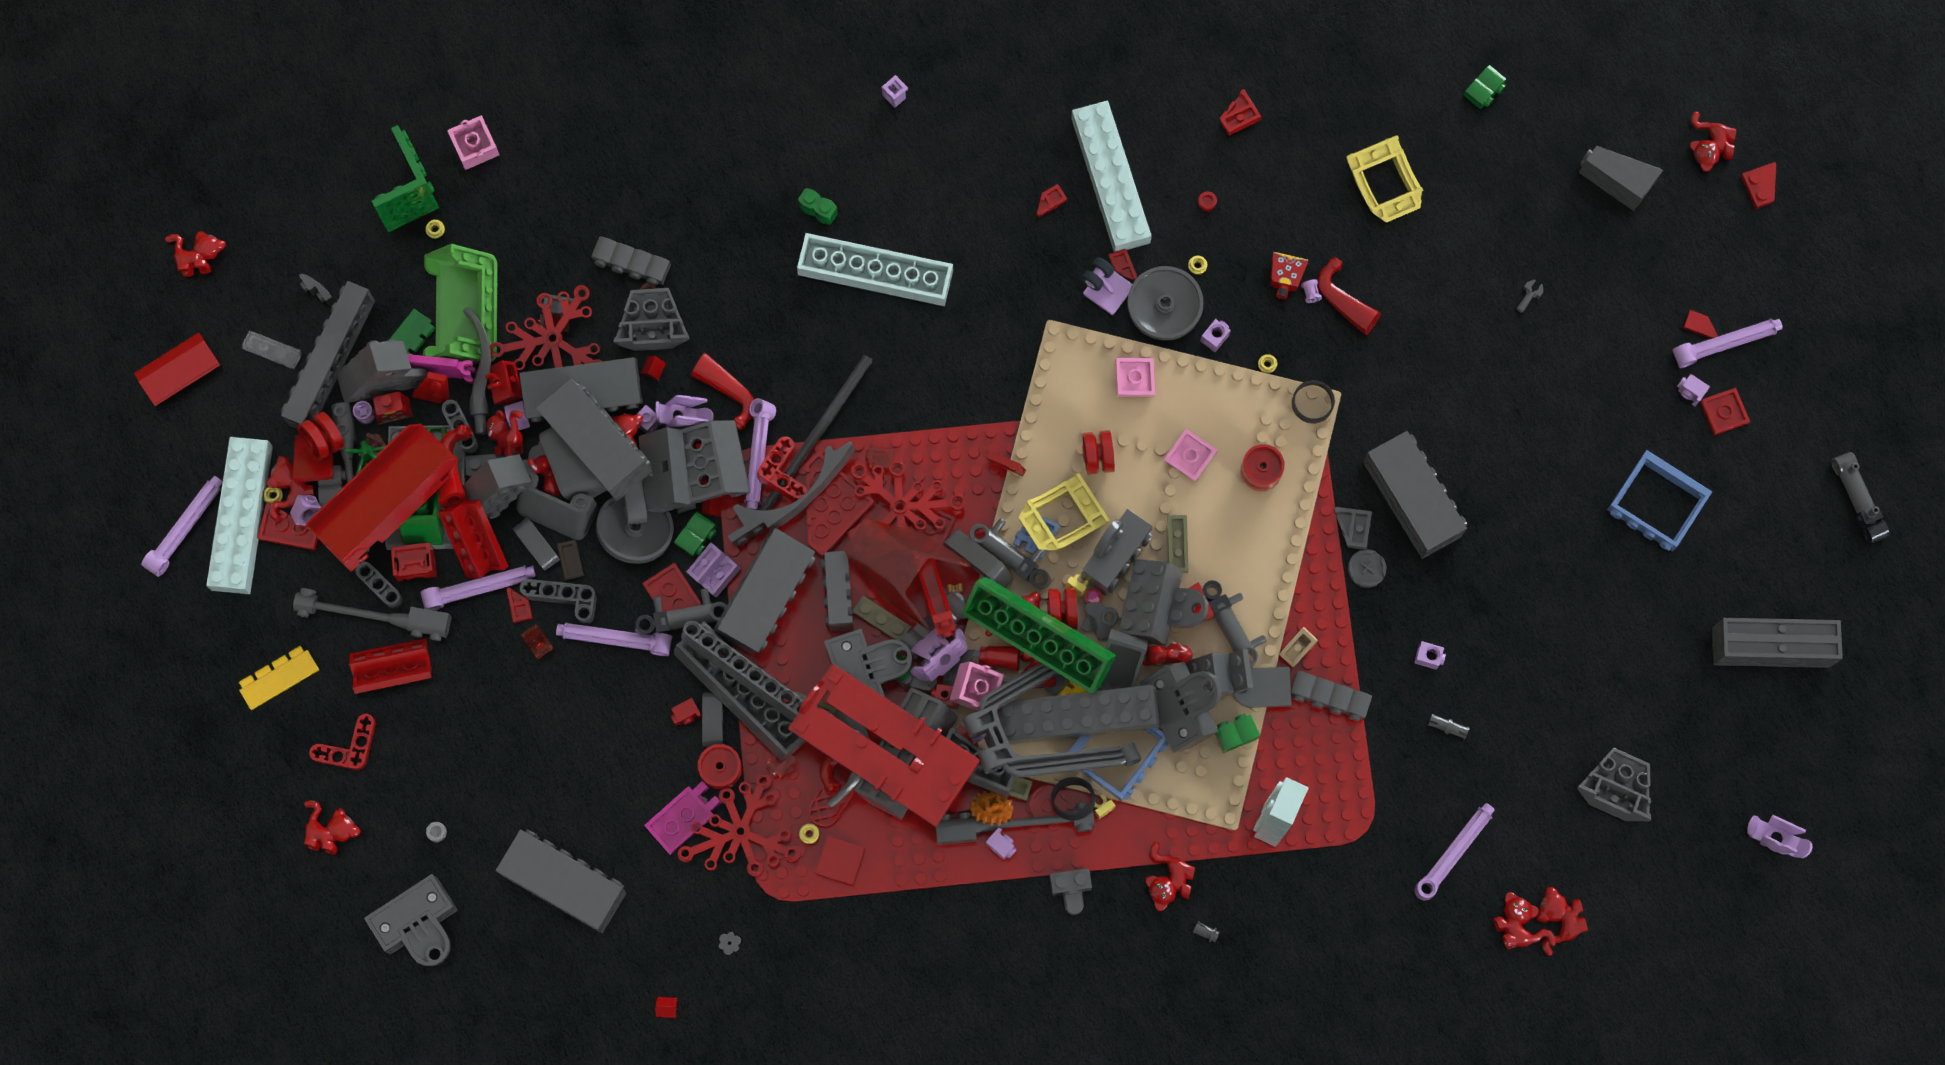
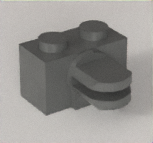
[1049,868,1092,915]

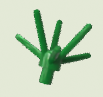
[344,440,386,474]

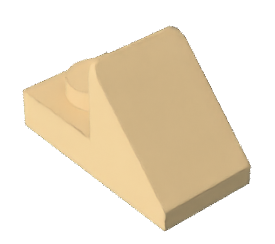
[1279,627,1318,667]

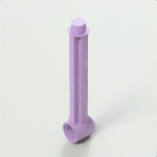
[1672,319,1782,368]
[744,398,776,510]
[141,476,223,577]
[421,565,536,611]
[556,622,672,656]
[1415,803,1495,900]

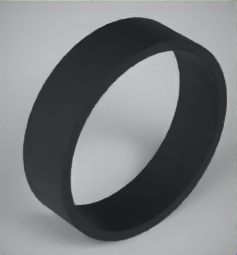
[1292,380,1335,424]
[1051,777,1095,821]

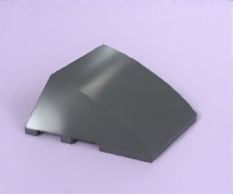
[613,288,689,351]
[1577,748,1651,821]

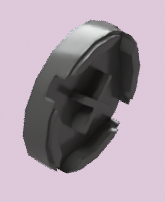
[1348,549,1387,588]

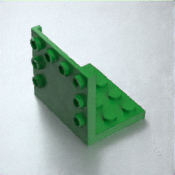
[372,125,439,232]

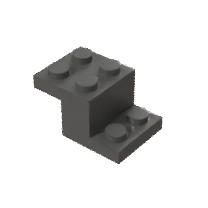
[1186,649,1253,696]

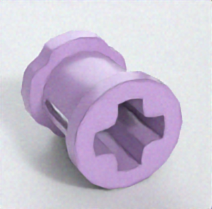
[1301,280,1322,303]

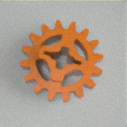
[970,791,1014,826]

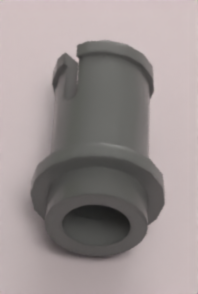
[1193,921,1220,943]

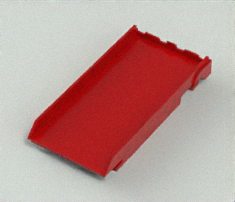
[305,424,459,572]

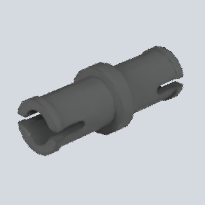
[1428,714,1469,739]

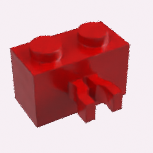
[485,360,523,406]

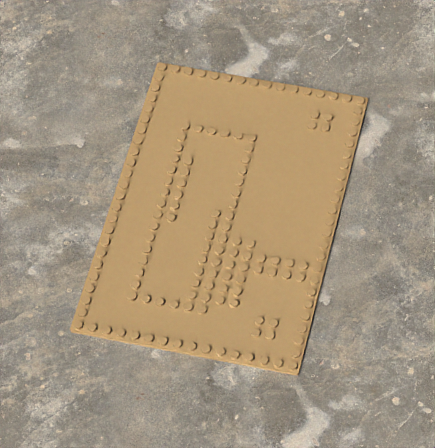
[951,320,1341,830]

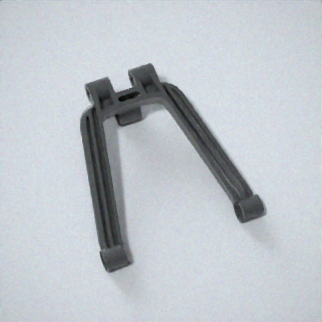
[962,662,1141,777]

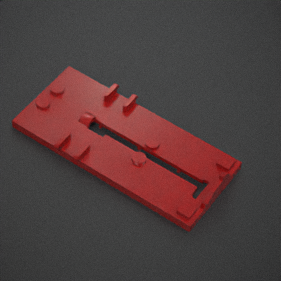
[788,664,980,827]

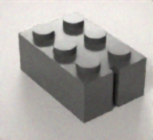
[1097,629,1148,691]

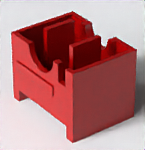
[391,542,437,582]

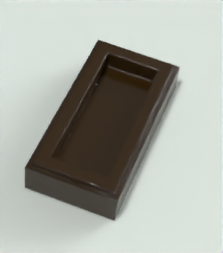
[557,539,585,582]

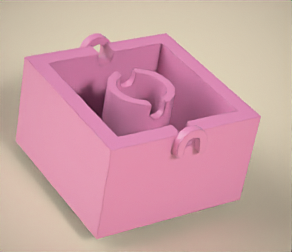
[447,115,500,170]
[950,661,1004,711]

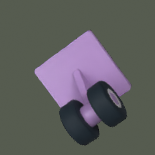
[1082,258,1133,315]

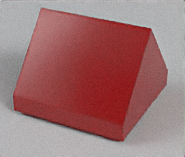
[641,356,666,381]
[701,497,722,517]
[656,997,677,1018]

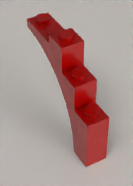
[911,544,956,638]

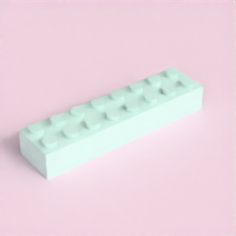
[1071,100,1151,252]
[797,233,953,306]
[206,437,273,594]
[1253,777,1309,847]

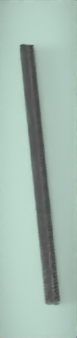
[759,355,872,510]

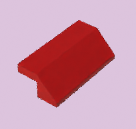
[134,333,220,406]
[438,500,508,579]
[349,638,432,694]

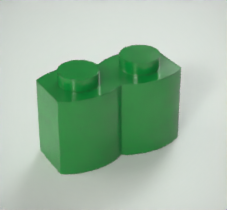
[1464,65,1506,109]
[798,188,838,225]
[674,512,717,558]
[1215,714,1260,753]

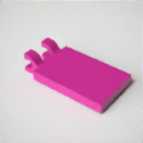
[407,354,476,384]
[644,781,722,855]

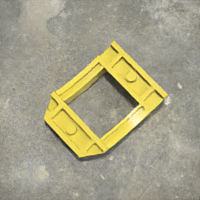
[1346,135,1423,222]
[1019,473,1110,550]

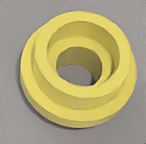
[426,220,445,239]
[1188,256,1207,274]
[1258,354,1277,373]
[263,487,283,504]
[799,824,819,844]

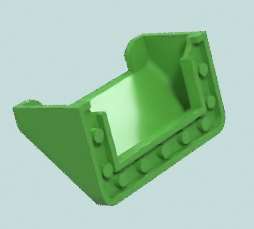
[423,244,497,364]

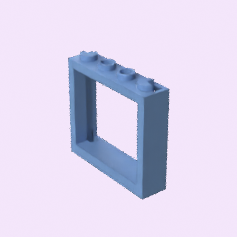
[1607,450,1712,552]
[1068,728,1169,802]

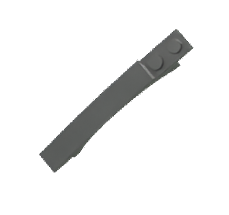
[728,441,856,547]

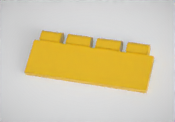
[239,646,319,710]

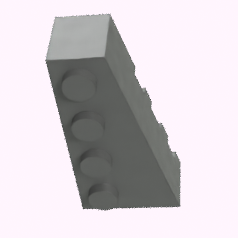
[821,551,854,632]
[946,727,1016,798]

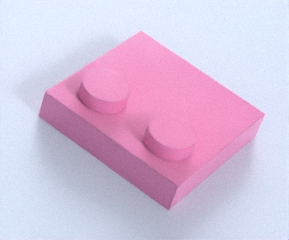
[1115,358,1156,397]
[1164,429,1217,482]

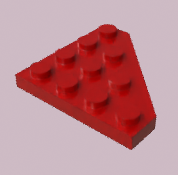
[805,451,875,558]

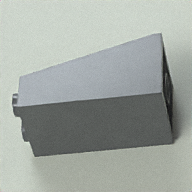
[1579,146,1663,211]

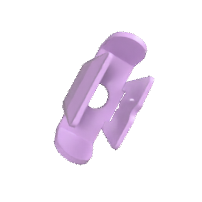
[656,395,713,429]
[911,628,967,681]
[1747,815,1812,858]

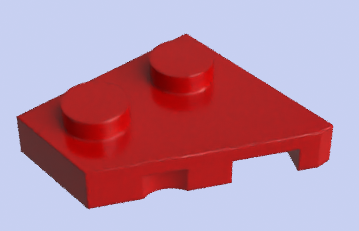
[1220,89,1261,136]
[1741,162,1776,209]
[412,372,450,404]

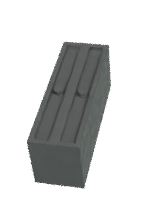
[520,357,643,423]
[536,378,652,501]
[1363,431,1467,559]
[713,528,815,655]
[1712,618,1842,668]
[854,687,958,820]
[496,829,627,934]

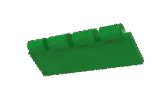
[389,309,436,355]

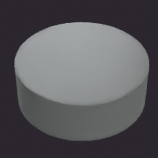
[426,822,447,842]

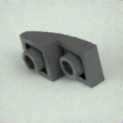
[299,274,335,306]

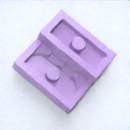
[686,543,741,598]

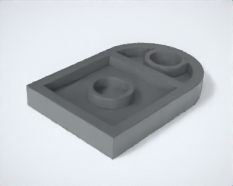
[1233,667,1292,708]

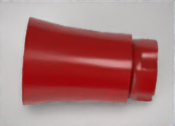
[979,646,1020,672]

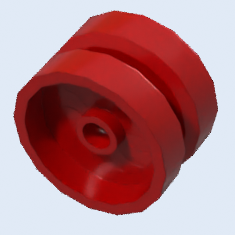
[297,412,344,461]
[1082,430,1115,475]
[1240,444,1285,491]
[1047,588,1078,631]
[698,744,742,790]

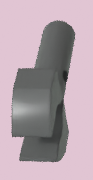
[1517,280,1543,312]

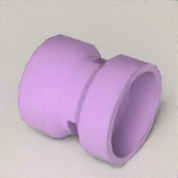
[353,401,375,424]

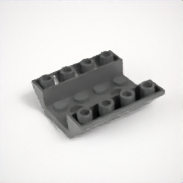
[677,421,750,513]

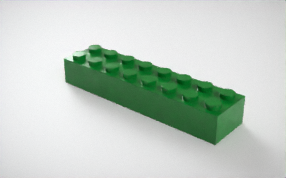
[961,577,1117,693]

